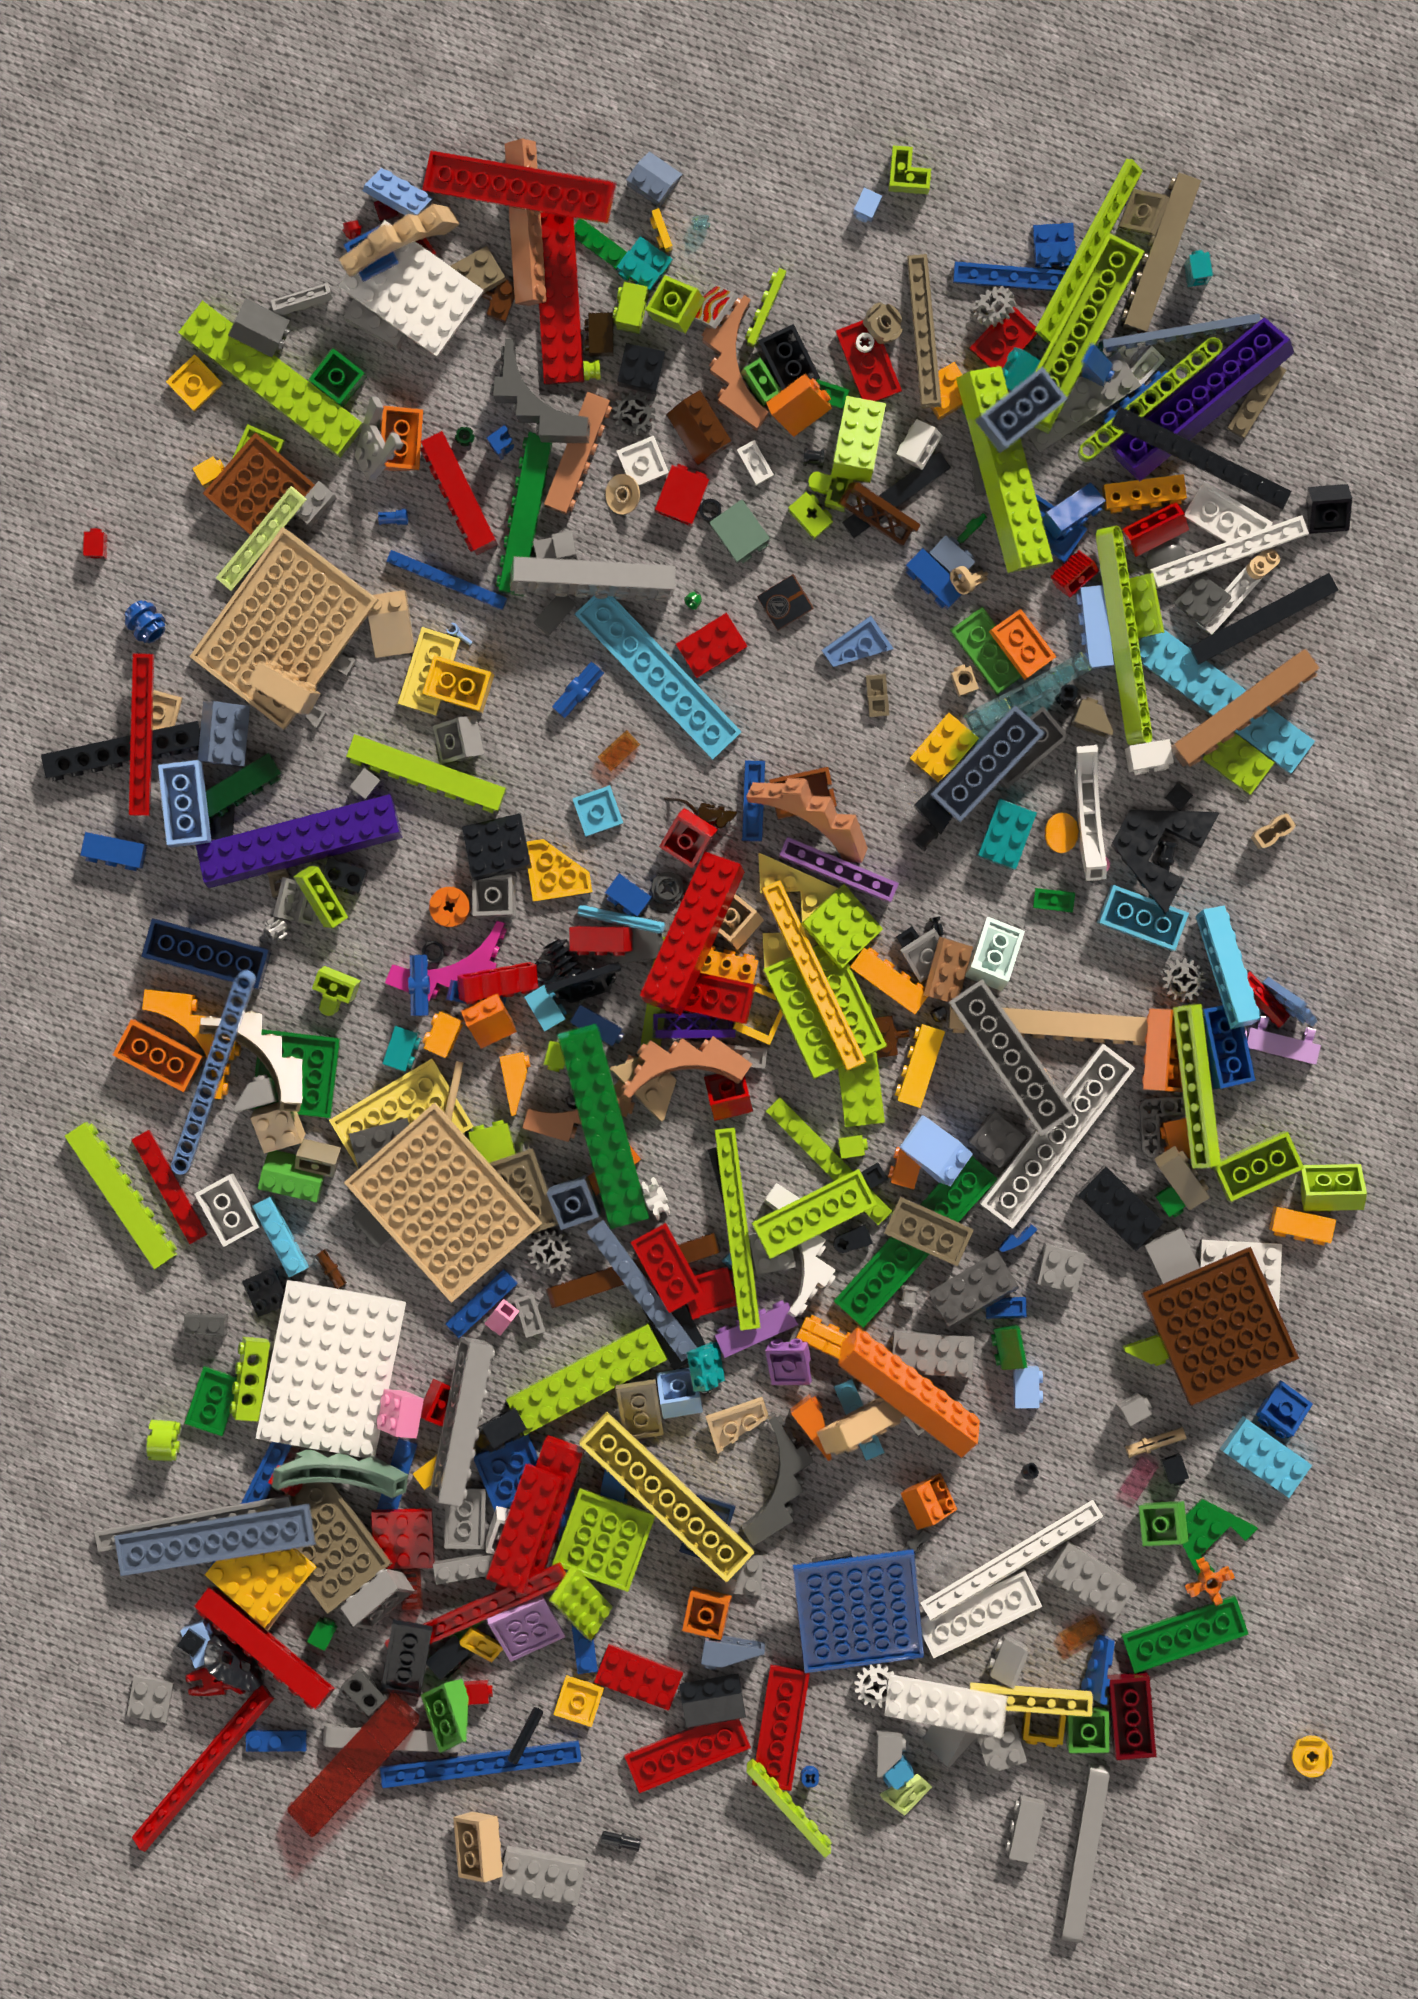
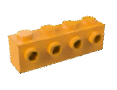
[1102,474,1187,514]
[700,946,758,984]

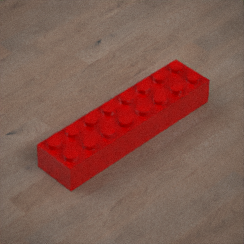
[640,851,745,1016]
[495,1435,585,1590]

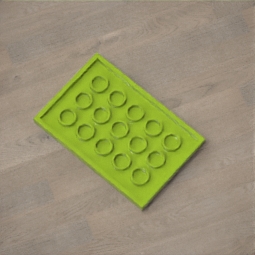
[763,945,887,1079]

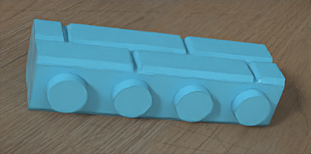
[252,1196,309,1277]

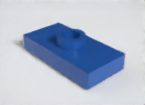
[986,1297,1027,1319]

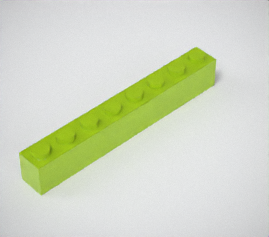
[346,734,507,814]
[1173,1004,1221,1169]
[65,1122,177,1269]

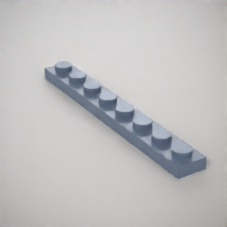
[1099,314,1260,353]
[587,1220,697,1361]

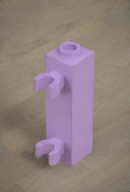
[1245,1016,1321,1065]

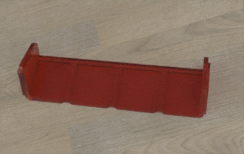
[287,1692,420,1838]

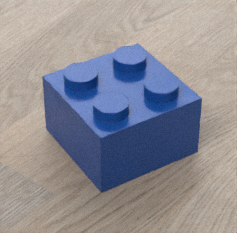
[605,873,652,917]

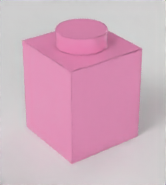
[485,1299,519,1336]

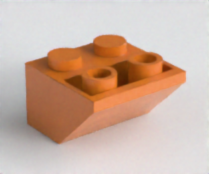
[900,1473,957,1530]

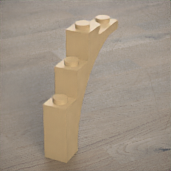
[339,204,460,277]

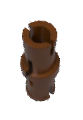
[314,1249,347,1289]

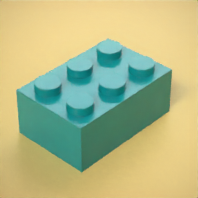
[977,799,1037,870]

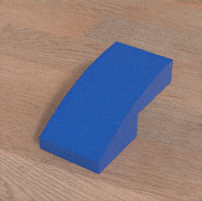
[998,1223,1038,1252]

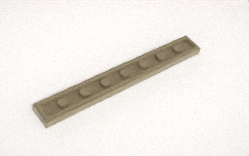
[907,254,941,408]

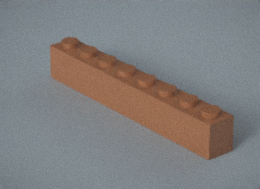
[505,138,546,306]

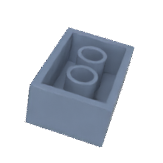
[198,701,250,766]

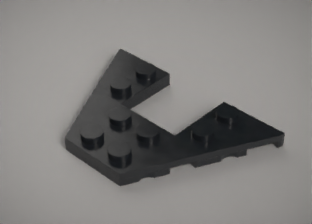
[1111,810,1219,915]

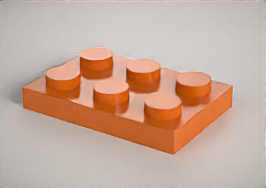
[989,609,1056,680]

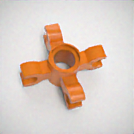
[1185,1557,1235,1606]

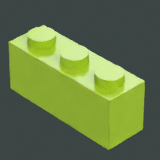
[294,866,348,928]

